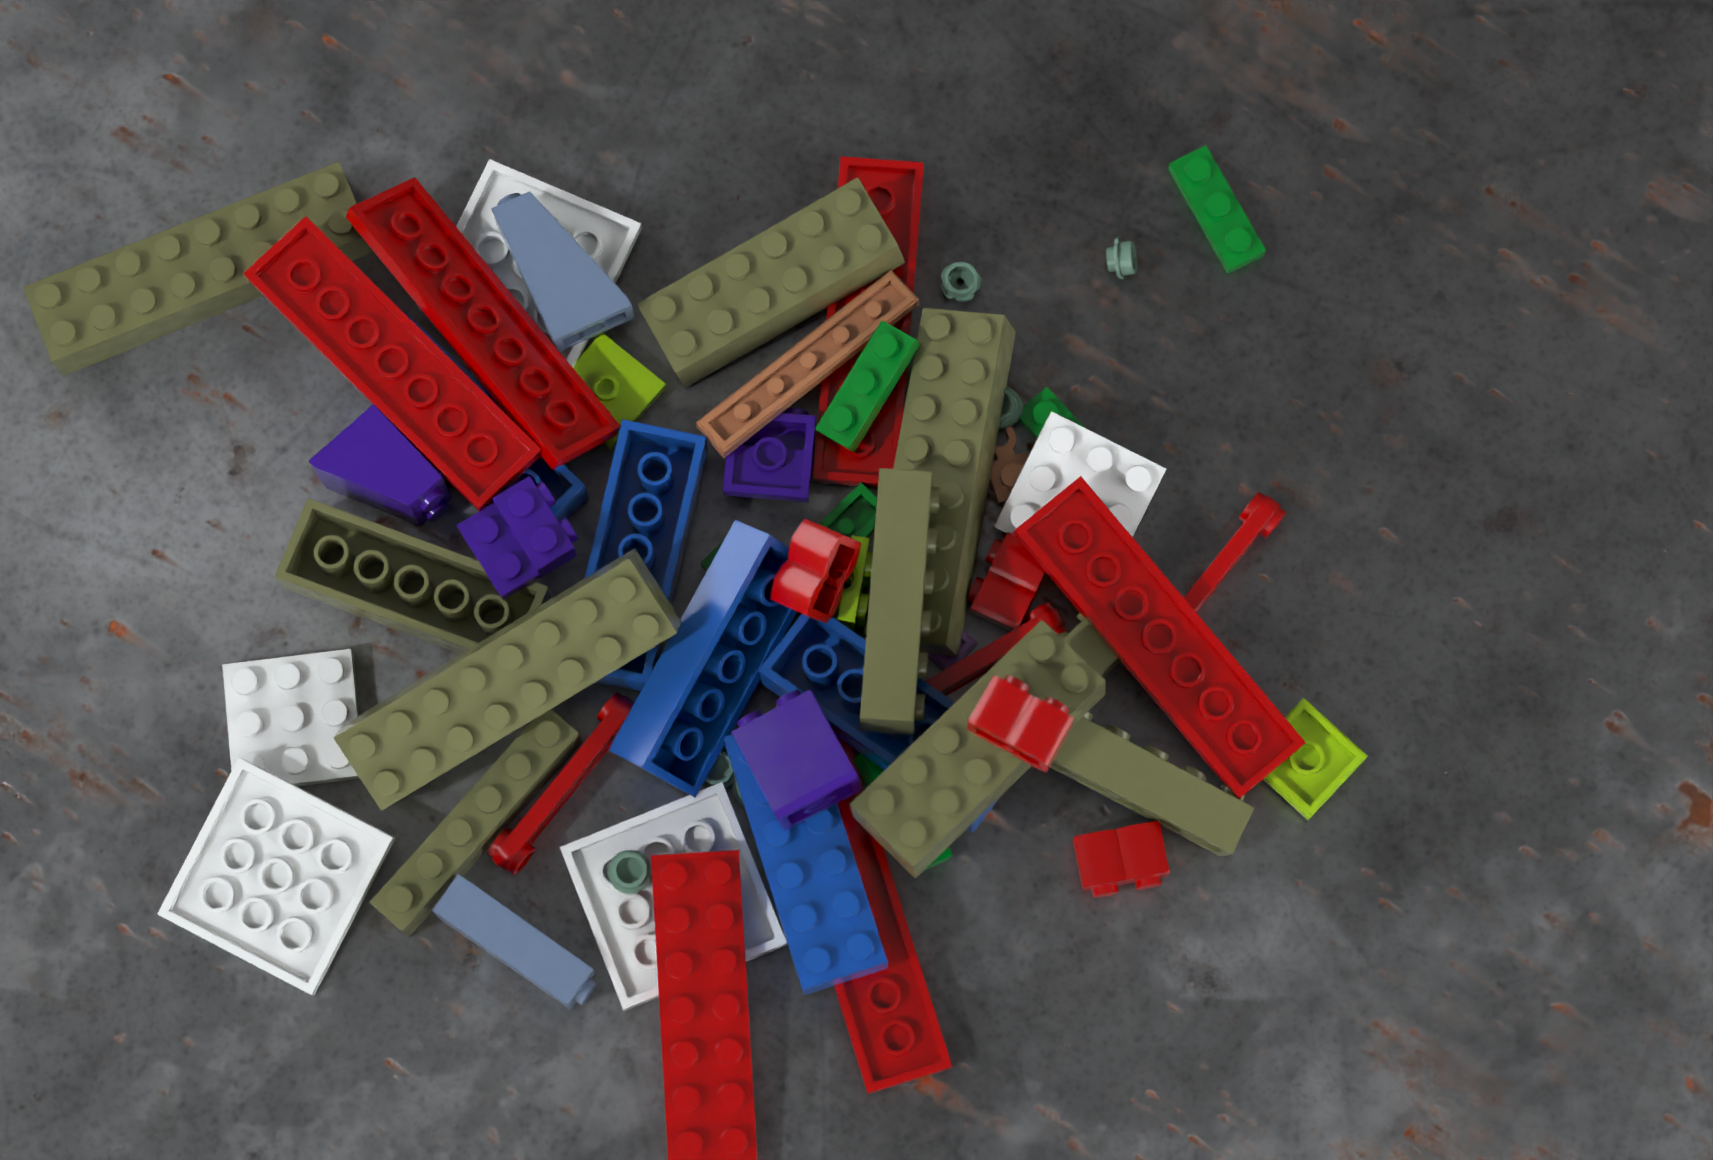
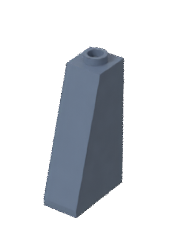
[491,191,634,352]
[432,874,597,1010]

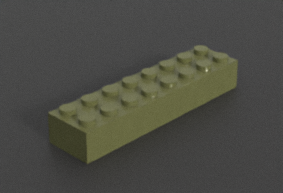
[23,161,374,376]
[863,308,1016,657]
[334,548,682,811]

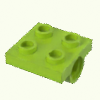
[833,535,873,634]

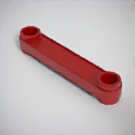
[1184,491,1287,613]
[925,602,1069,696]
[487,692,635,876]

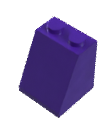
[308,404,452,527]
[731,689,863,831]

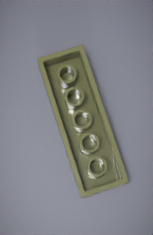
[637,177,905,388]
[274,498,553,654]
[850,620,1106,878]

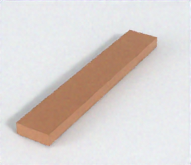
[696,270,919,458]

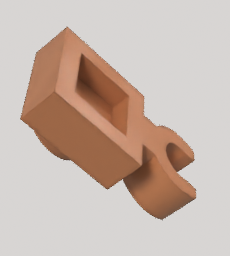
[990,426,1028,507]

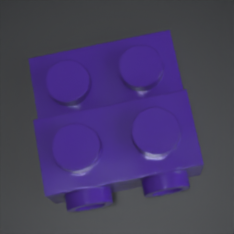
[723,408,816,502]
[457,476,579,600]

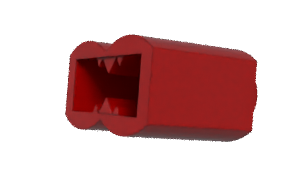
[771,519,861,623]
[968,532,1047,632]
[967,675,1074,772]
[1072,821,1170,898]

